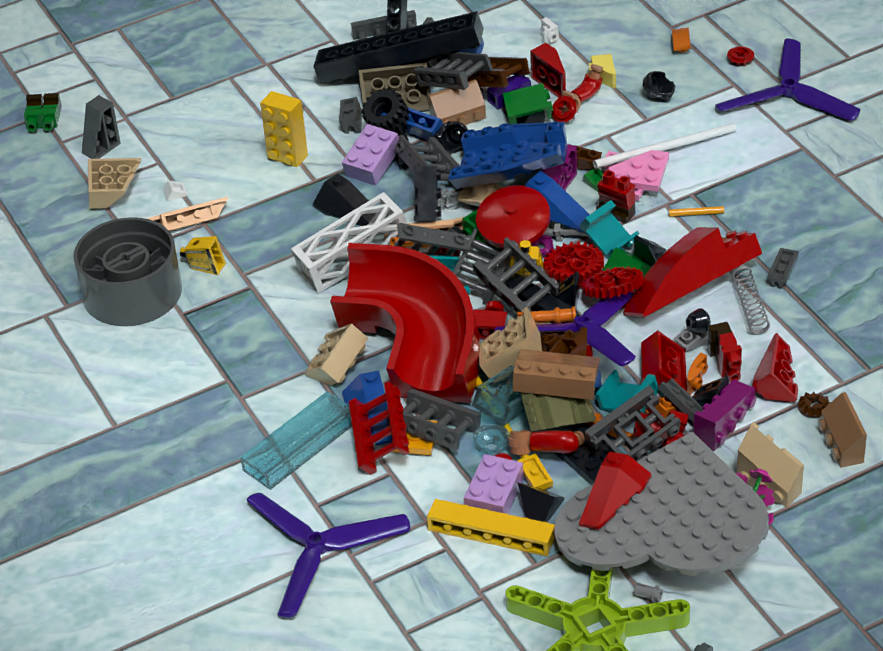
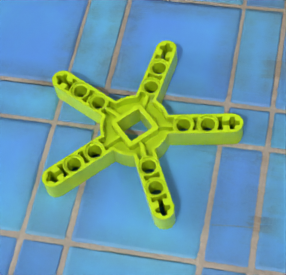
[505,567,690,651]

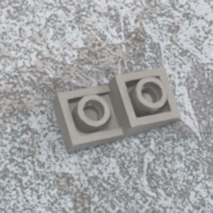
[674,328,709,351]

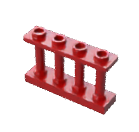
[349,381,409,475]

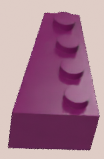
[541,144,577,191]
[694,379,756,451]

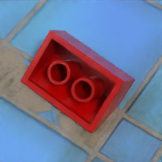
[641,330,687,392]

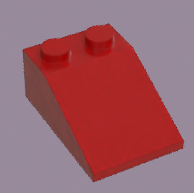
[530,43,566,98]

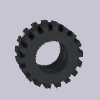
[361,88,410,133]

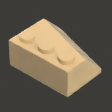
[479,307,542,382]
[304,323,368,386]
[737,422,804,507]

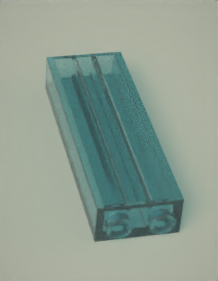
[240,391,352,490]

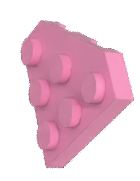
[608,150,669,192]

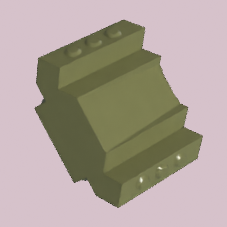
[521,392,597,431]

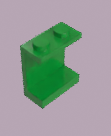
[503,83,554,125]

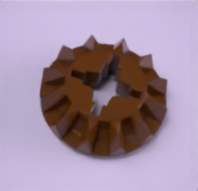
[798,391,831,417]

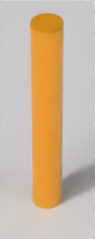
[669,206,724,217]

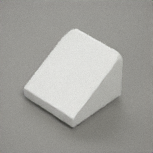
[163,180,188,201]

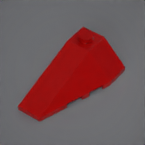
[752,333,799,402]
[579,452,652,530]

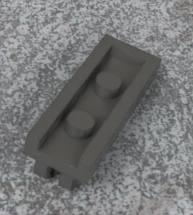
[768,248,799,288]
[657,378,703,423]

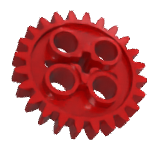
[543,241,604,282]
[582,266,644,299]

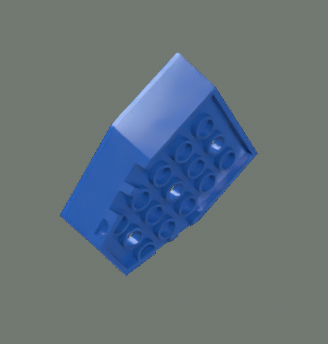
[448,121,568,189]

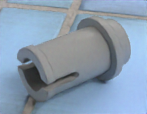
[634,582,663,603]

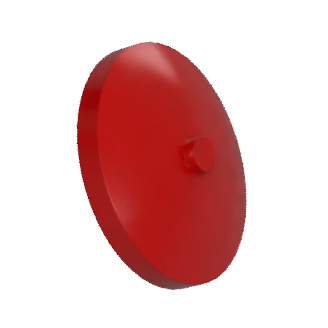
[476,186,551,249]

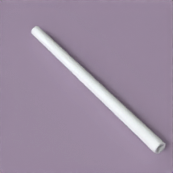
[593,123,736,169]

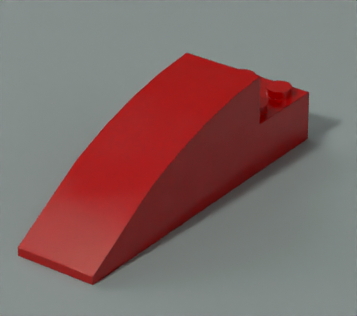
[623,227,763,317]

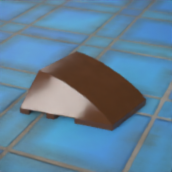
[541,327,587,356]

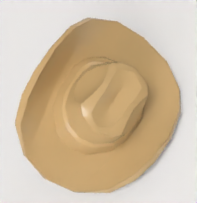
[457,183,503,207]

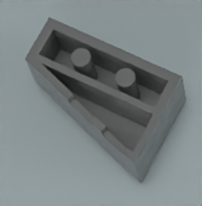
[82,95,121,159]

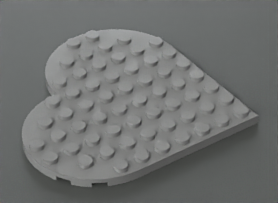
[554,432,769,576]

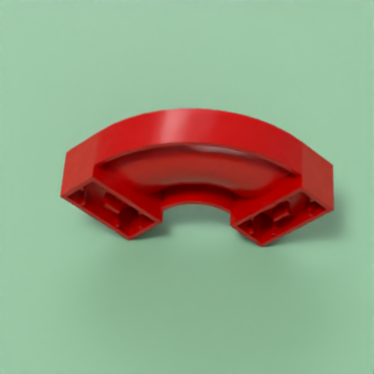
[330,243,480,403]

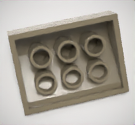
[359,62,431,112]

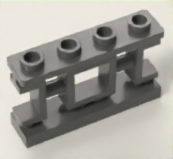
[585,385,681,461]

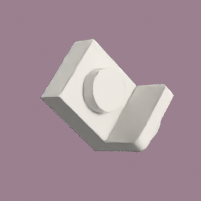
[541,17,559,44]

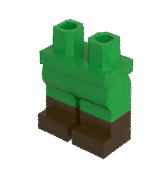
[24,93,62,132]

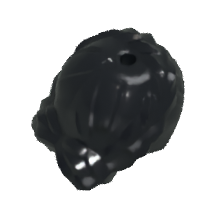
[642,71,676,101]
[434,121,468,154]

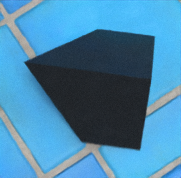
[634,235,667,267]
[550,271,580,310]
[692,376,729,407]
[518,482,564,522]

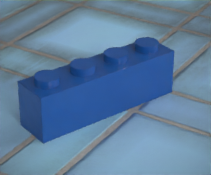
[380,107,443,140]

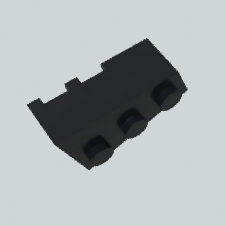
[414,166,442,221]

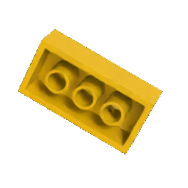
[260,91,308,167]

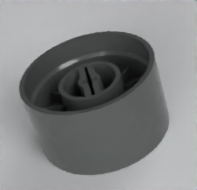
[74,217,182,326]

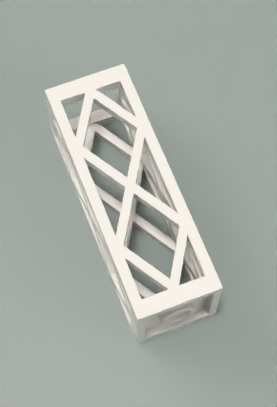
[291,192,407,294]

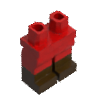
[596,170,636,224]
[707,322,742,382]

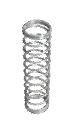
[731,265,770,334]

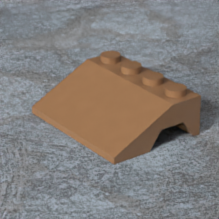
[513,349,600,400]

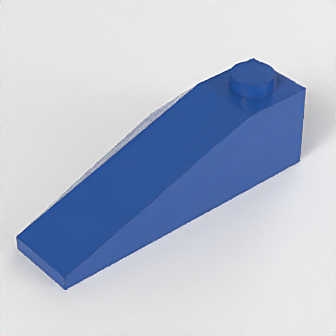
[526,171,590,233]
[342,371,393,446]

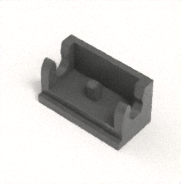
[339,97,362,134]

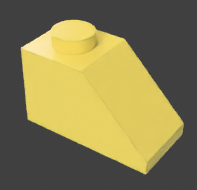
[588,54,616,88]

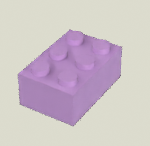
[341,124,399,185]
[464,454,524,514]

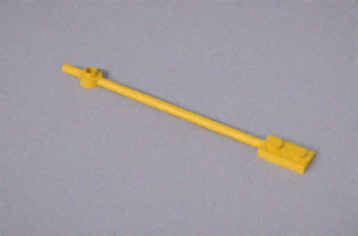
[476,376,553,489]

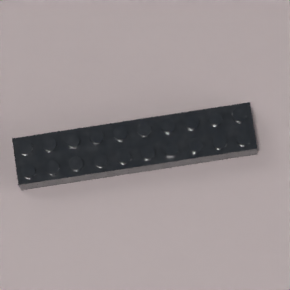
[313,11,484,84]

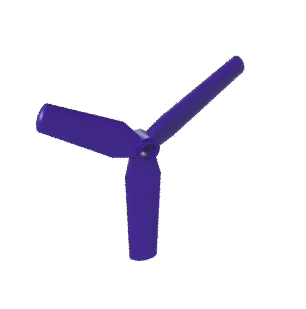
[715,38,861,121]
[494,292,636,366]
[247,492,410,618]

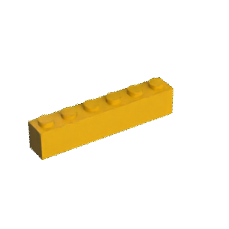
[427,499,555,557]

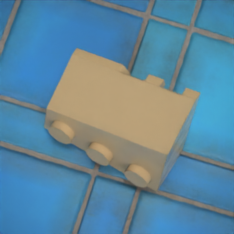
[88,158,141,209]

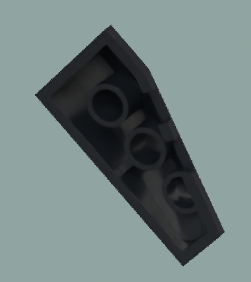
[313,174,376,226]

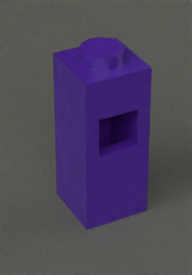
[487,75,531,110]

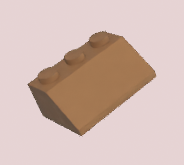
[428,79,486,125]
[818,392,867,468]

